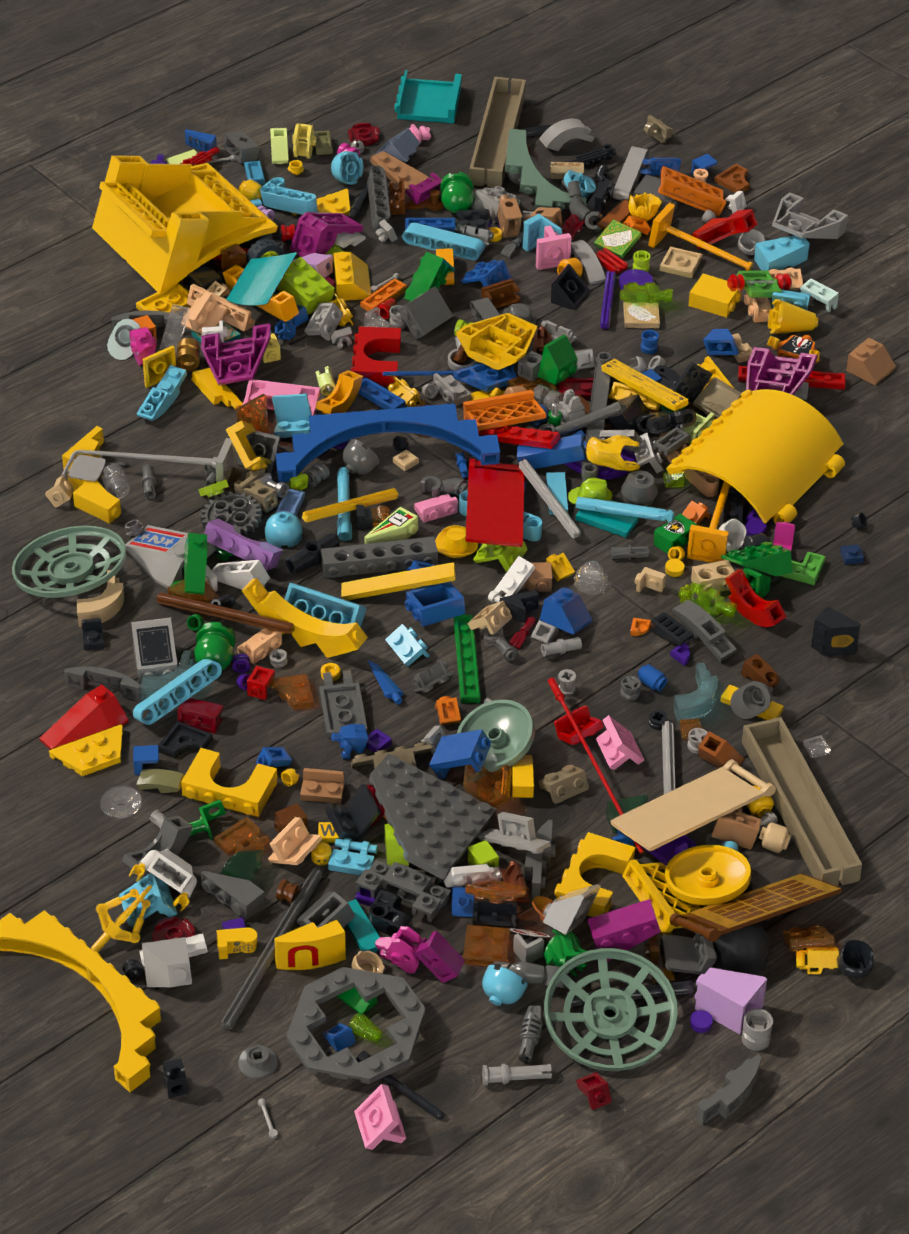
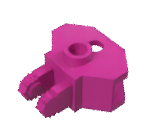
[129,327,157,366]
[375,926,422,973]

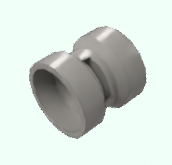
[389,305,407,329]

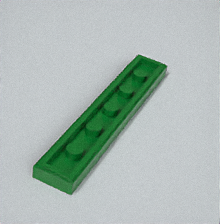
[453,614,481,703]

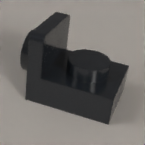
[82,618,104,650]

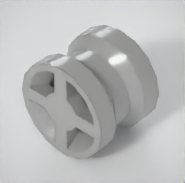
[687,728,708,754]

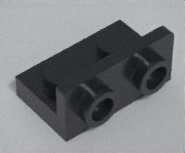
[454,209,492,234]

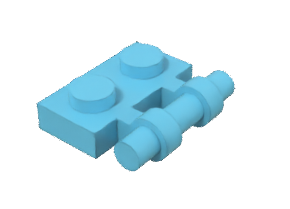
[328,838,378,876]

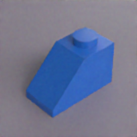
[703,329,739,355]

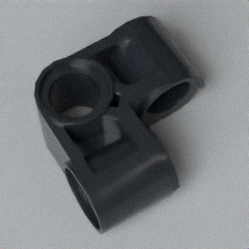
[369,889,411,937]

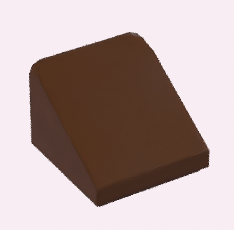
[453,345,468,365]

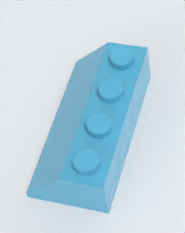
[285,583,367,627]

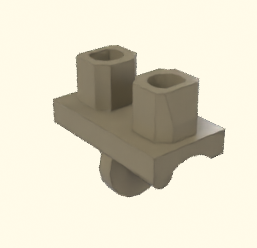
[643,115,673,143]

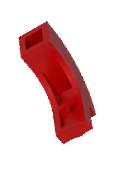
[725,569,787,627]

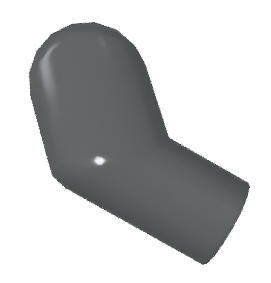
[203,465,216,486]

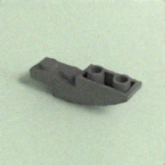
[672,600,737,662]
[524,820,556,897]
[696,1054,762,1125]

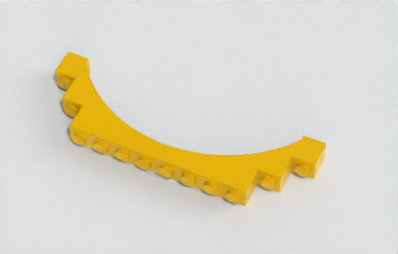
[0,910,161,1092]

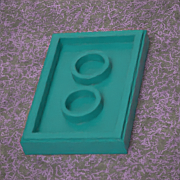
[575,500,640,538]

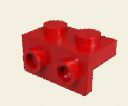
[554,705,604,745]

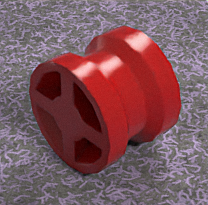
[281,224,295,242]

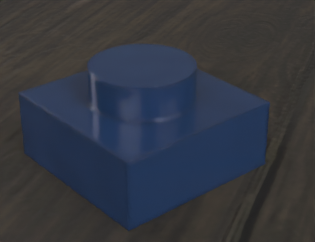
[840,544,864,565]

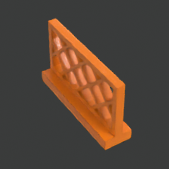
[658,166,726,217]
[463,390,546,431]

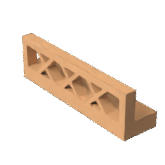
[187,284,255,331]

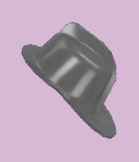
[498,303,536,325]
[730,681,773,719]

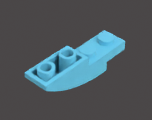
[137,365,187,421]

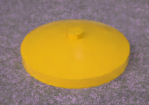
[665,845,751,905]

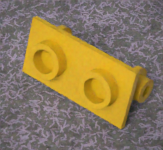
[329,293,354,326]
[388,376,422,407]

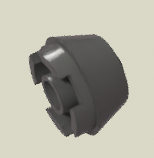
[621,470,658,506]

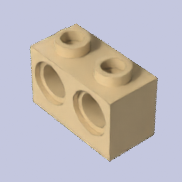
[691,560,735,596]

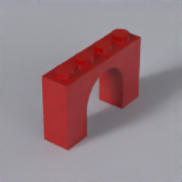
[351,326,401,386]

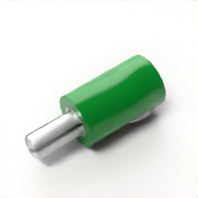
[547,403,562,427]

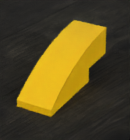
[512,755,534,798]

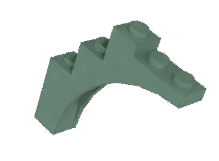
[505,129,586,211]

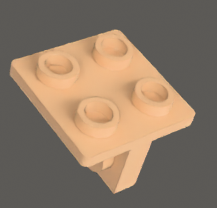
[181,291,227,334]
[268,817,322,865]

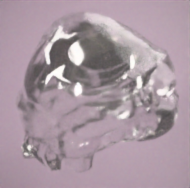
[573,561,609,595]

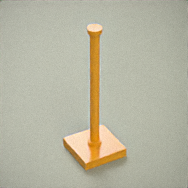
[648,203,753,271]
[687,481,730,563]

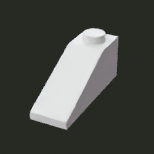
[212,560,270,590]

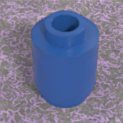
[637,664,668,692]

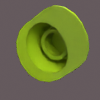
[567,478,612,504]

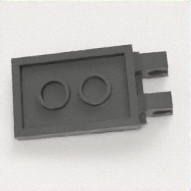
[319,670,367,738]

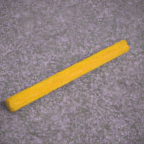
[302,488,399,523]

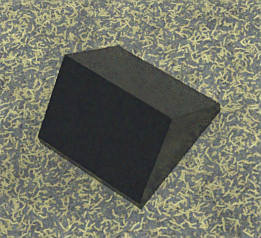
[551,264,590,310]
[605,394,650,433]

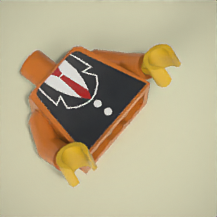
[767,335,820,364]

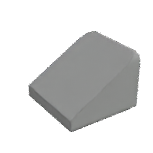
[531,620,559,644]

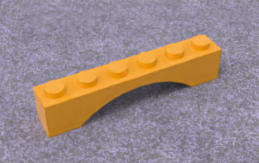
[223,265,299,322]

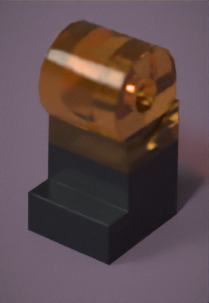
[356,505,391,530]

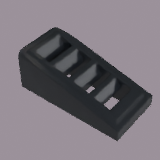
[651,612,694,646]

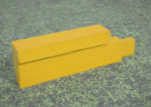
[191,368,243,410]

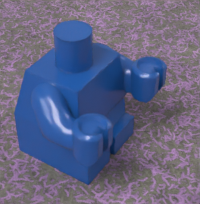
[331,724,368,759]

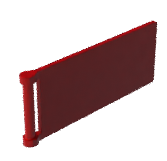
[465,459,524,547]

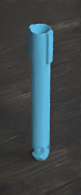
[337,467,352,541]
[576,497,674,522]

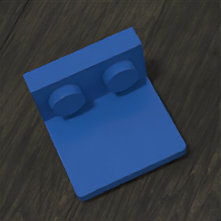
[461,260,512,287]

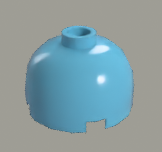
[331,151,364,185]
[265,512,303,548]
[482,965,528,1006]

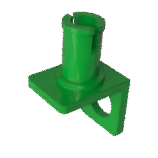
[189,800,226,840]

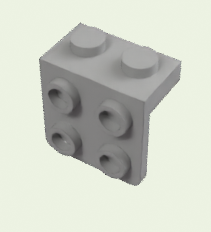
[471,186,520,223]

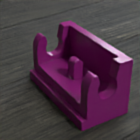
[405,173,442,204]
[414,930,465,983]

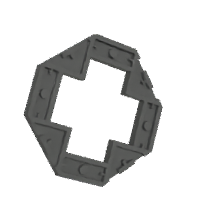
[286,967,426,1084]

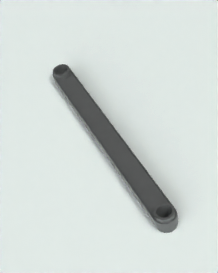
[581,352,612,482]

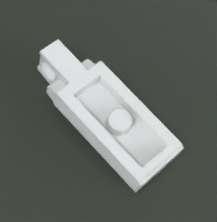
[444,864,502,887]

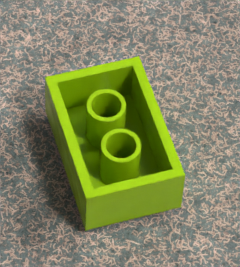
[276,257,335,315]

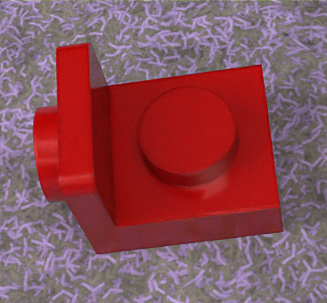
[247,666,275,700]

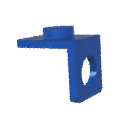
[452,887,474,917]

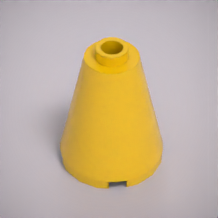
[768,299,818,334]

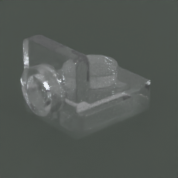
[364,307,391,328]

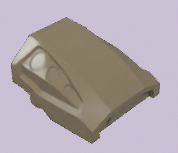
[693,377,742,419]

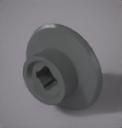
[238,1045,278,1079]

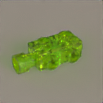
[620,282,673,303]
[678,582,737,618]

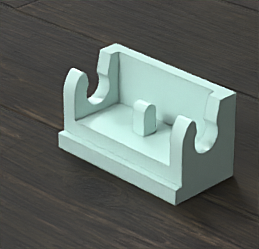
[800,279,839,312]

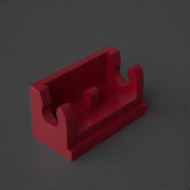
[178,698,224,734]

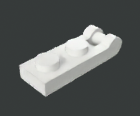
[488,556,536,603]

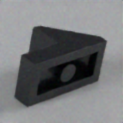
[499,590,539,623]

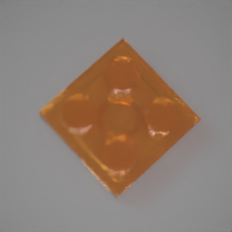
[465,880,526,904]
[463,925,510,966]

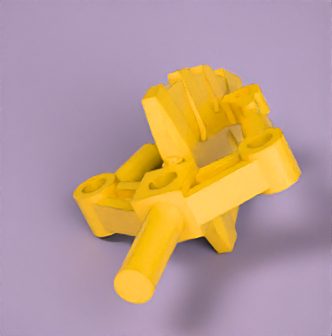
[90,885,152,952]

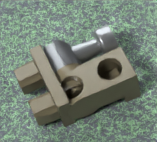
[234,468,289,513]

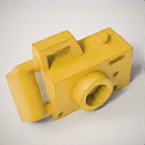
[796,947,839,974]

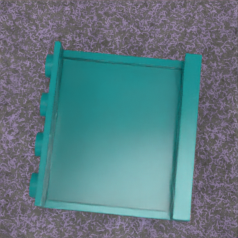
[394,70,462,123]

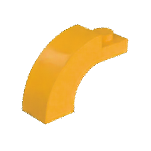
[315,370,363,414]

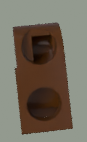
[741,654,780,688]

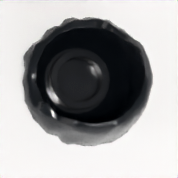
[836,939,874,979]

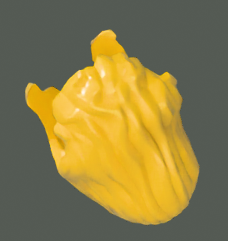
[586,435,640,471]

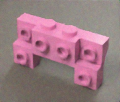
[242,379,320,418]

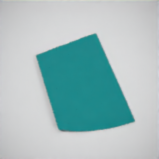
[226,252,297,306]

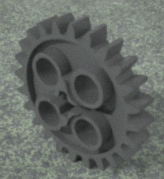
[201,491,262,537]

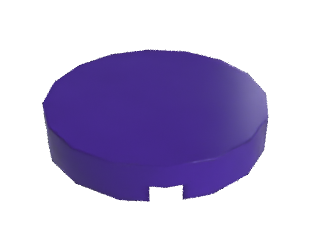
[619,269,653,295]

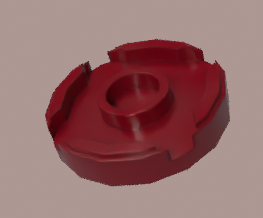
[348,123,380,146]
[152,917,196,942]

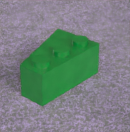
[404,252,455,302]

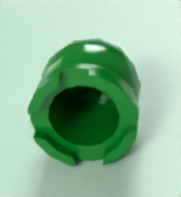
[441,172,474,214]
[194,622,236,672]

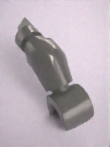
[568,181,603,232]
[421,476,468,498]
[493,961,569,987]

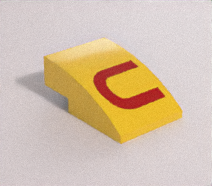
[274,920,346,970]

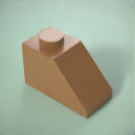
[523,562,552,592]

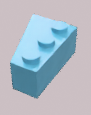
[754,235,809,271]

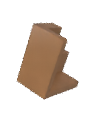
[711,806,761,850]

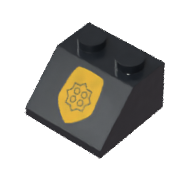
[811,607,861,656]

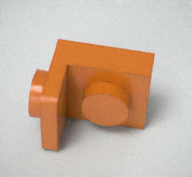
[623,215,651,235]
[435,696,461,725]

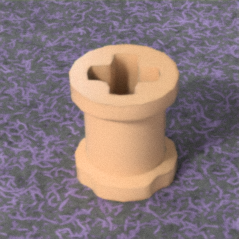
[694,169,708,188]

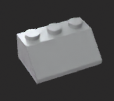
[543,884,601,935]

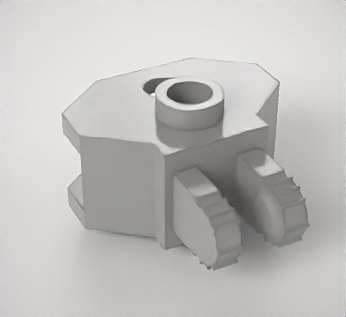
[558,389,587,427]

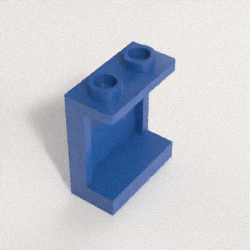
[429,729,491,779]

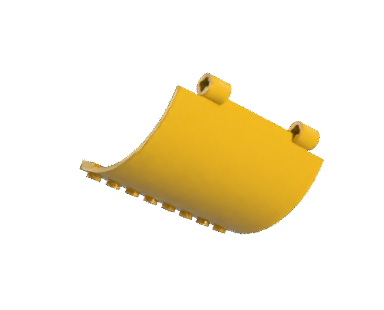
[666,389,845,524]

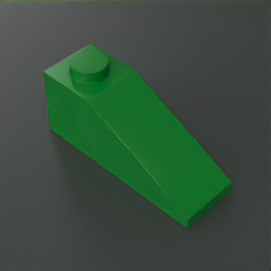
[184,533,207,595]

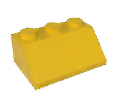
[333,252,371,300]

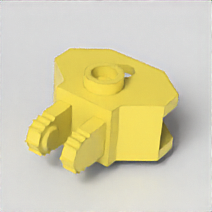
[292,124,317,159]

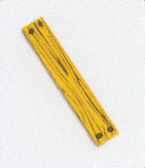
[601,359,688,411]

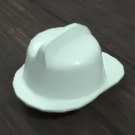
[107,319,140,360]

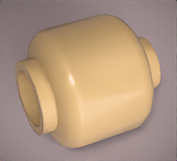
[759,822,791,853]

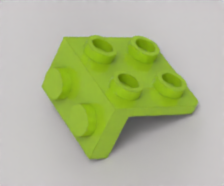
[473,542,528,573]

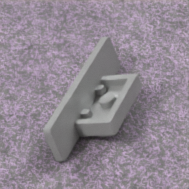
[478,812,551,854]

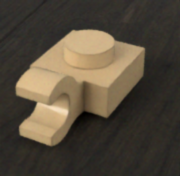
[732,333,753,363]

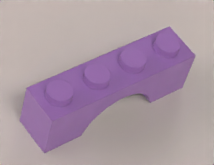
[204,519,283,571]

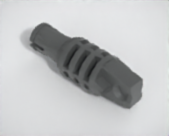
[518,1006,543,1063]

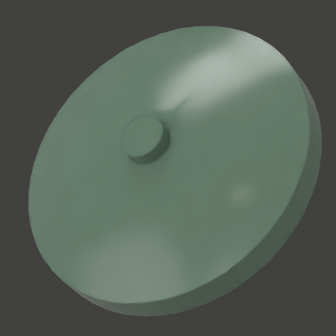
[457,700,535,772]

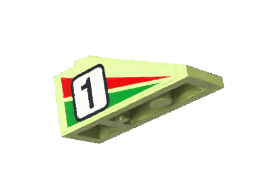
[364,507,418,544]

